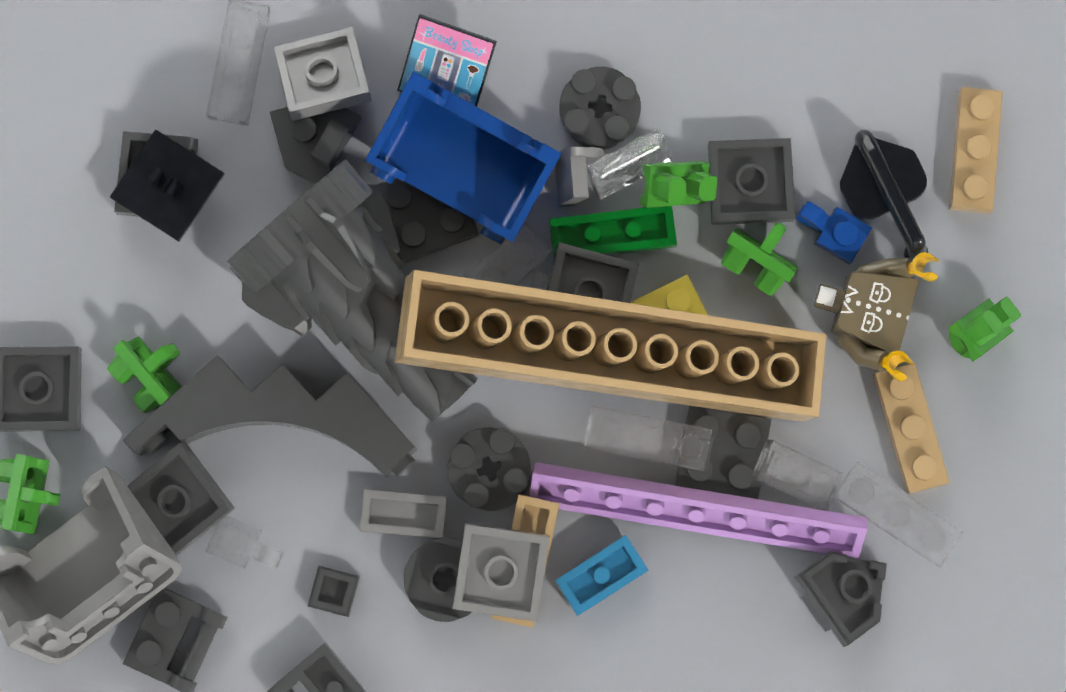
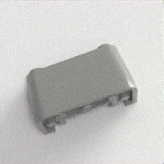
[0,466,181,664]

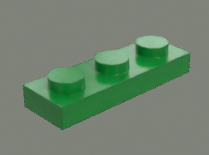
[549,206,677,259]

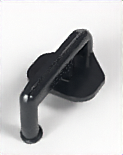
[840,130,929,259]

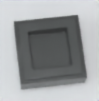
[308,565,360,617]

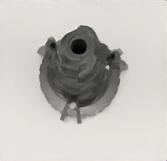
[226,159,478,421]

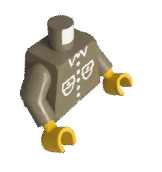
[813,252,939,381]

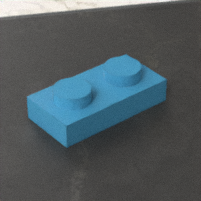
[555,535,649,616]

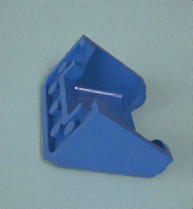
[365,71,562,245]

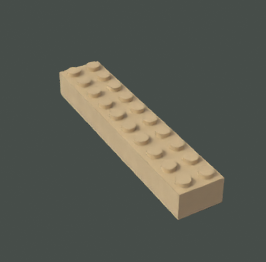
[395,270,827,422]

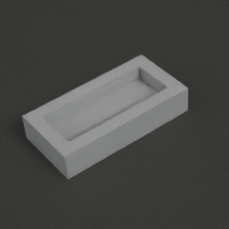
[359,489,448,539]

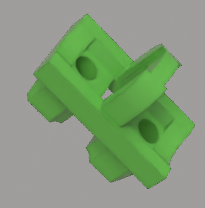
[640,161,717,208]
[721,222,798,296]
[948,296,1021,362]
[107,337,182,413]
[0,454,61,534]

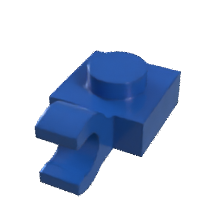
[795,201,872,264]

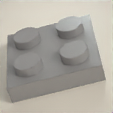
[274,27,372,121]
[453,523,550,622]

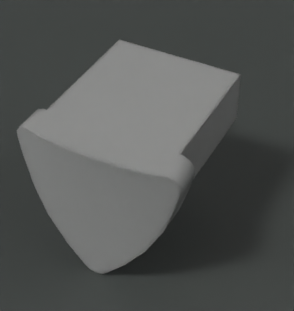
[555,147,605,206]

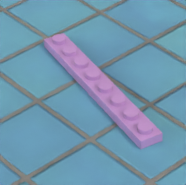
[529,462,868,559]

